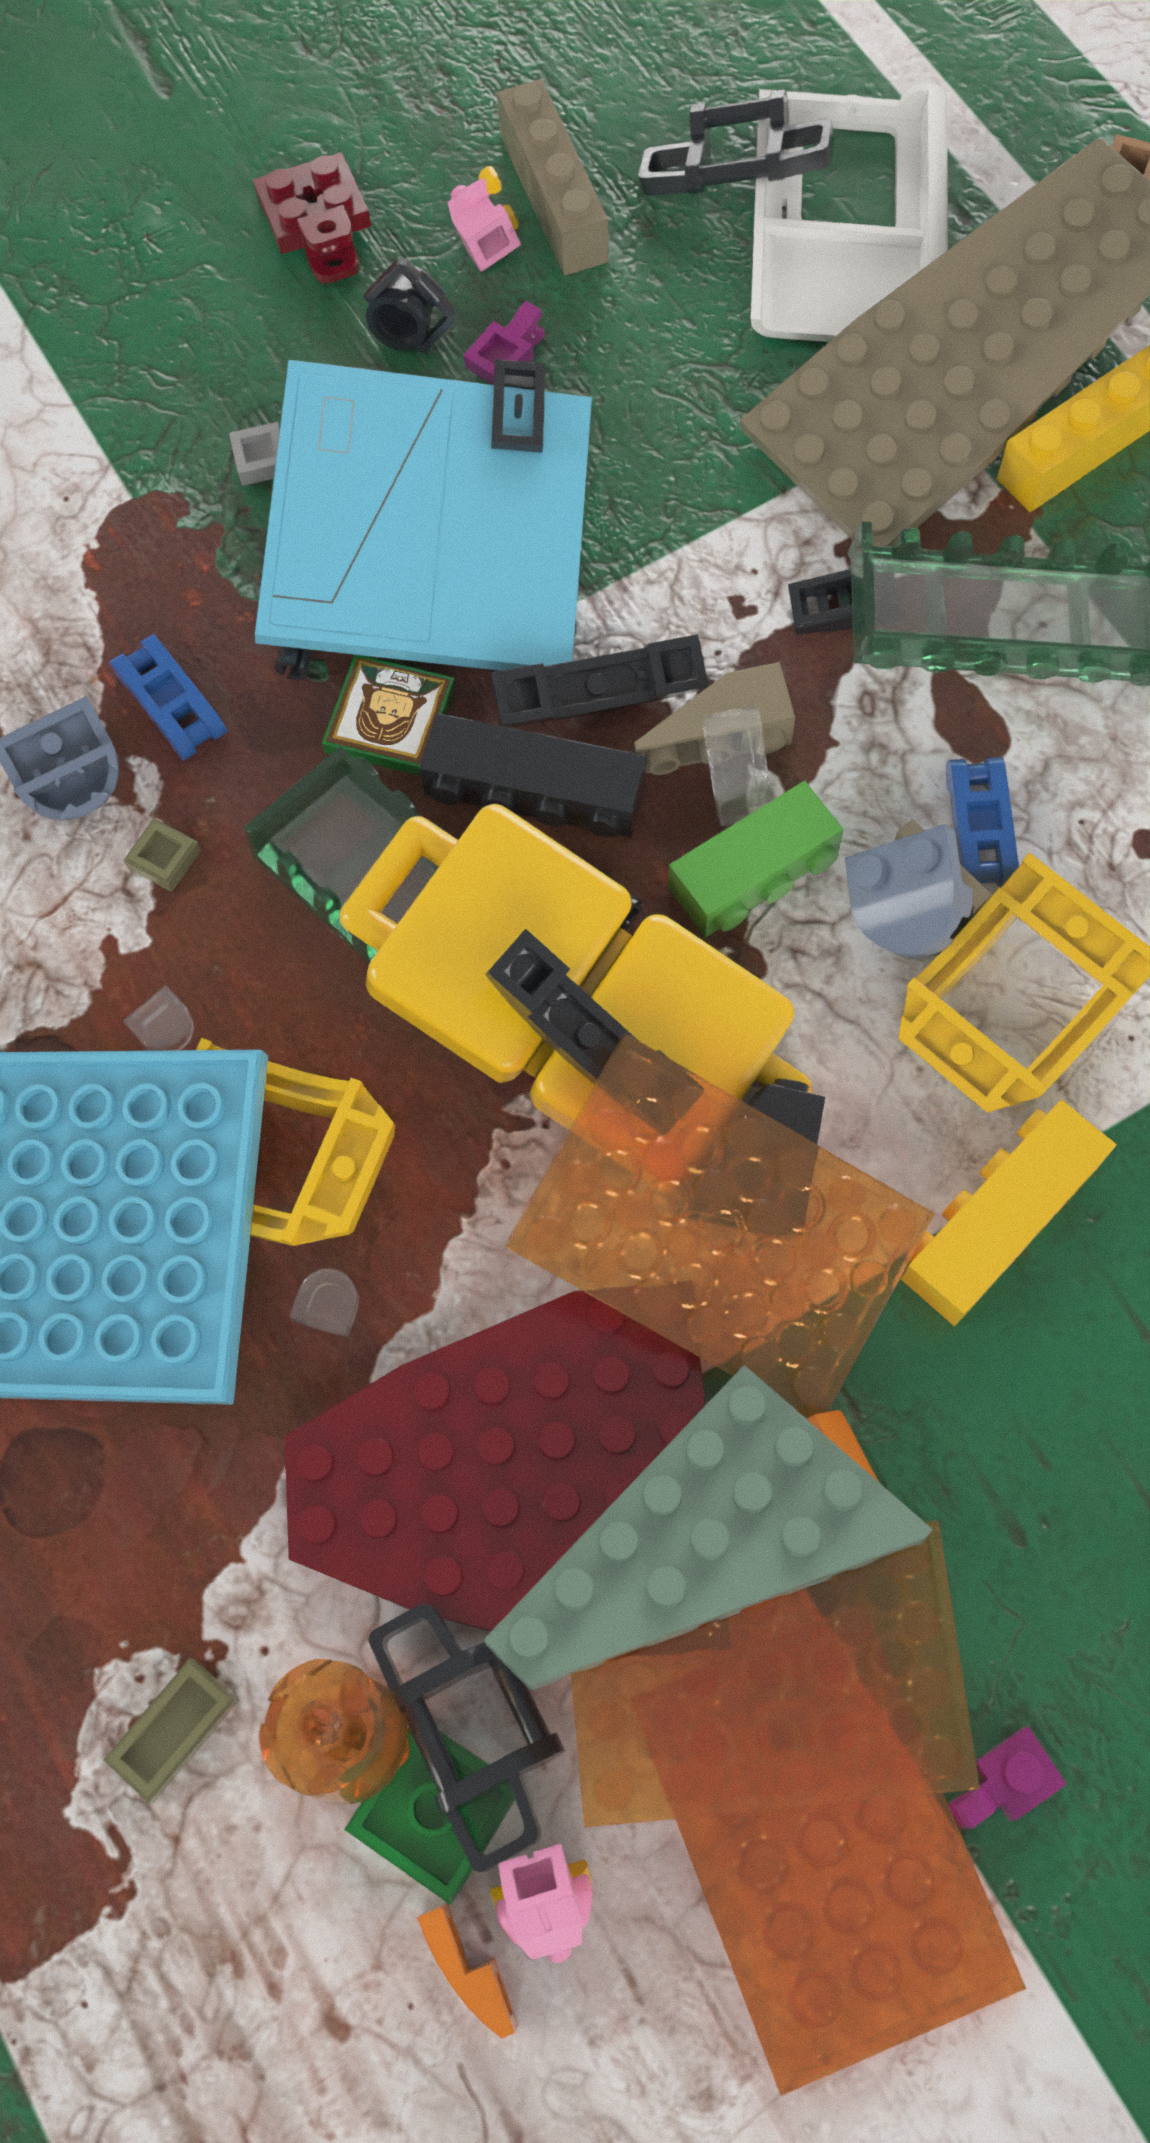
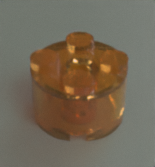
[259,1659,410,1806]

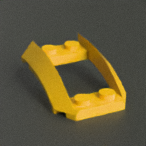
[898,852,1150,1113]
[196,1038,395,1246]

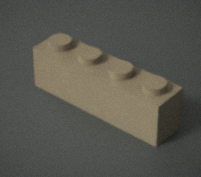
[497,78,609,276]

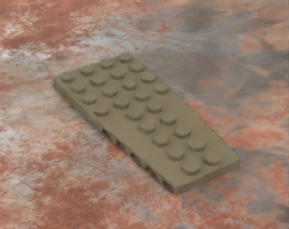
[740,138,1150,563]

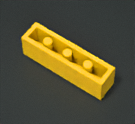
[997,345,1150,513]
[901,1099,1117,1327]

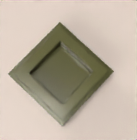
[123,818,202,892]

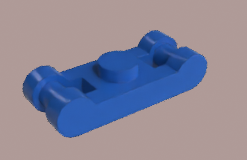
[109,634,228,761]
[946,757,1019,888]

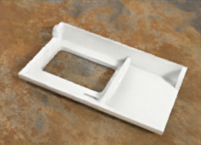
[751,83,948,342]

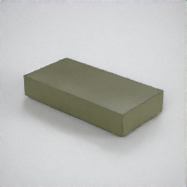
[103,1658,240,1803]

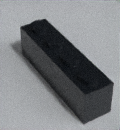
[419,713,646,838]

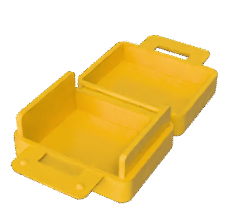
[339,804,812,1193]

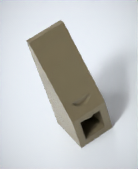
[635,662,795,775]

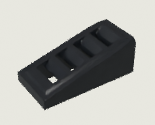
[788,559,903,634]

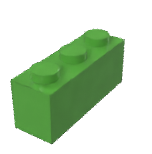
[668,781,844,938]

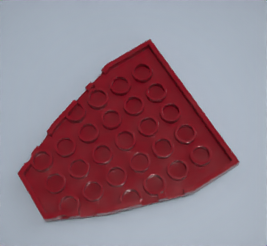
[284,1280,732,1660]

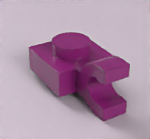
[463,301,545,385]
[946,1727,1067,1829]

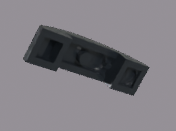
[490,634,709,727]
[485,929,703,1135]

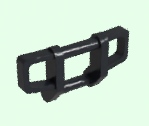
[639,89,834,195]
[368,1603,566,1872]

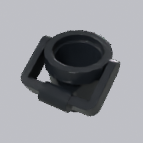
[363,258,455,354]

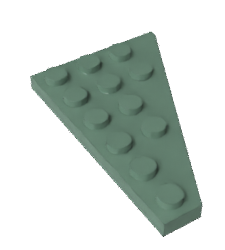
[483,1365,932,1691]

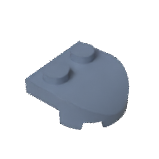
[0,696,120,821]
[845,824,973,959]

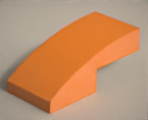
[417,1903,518,2039]

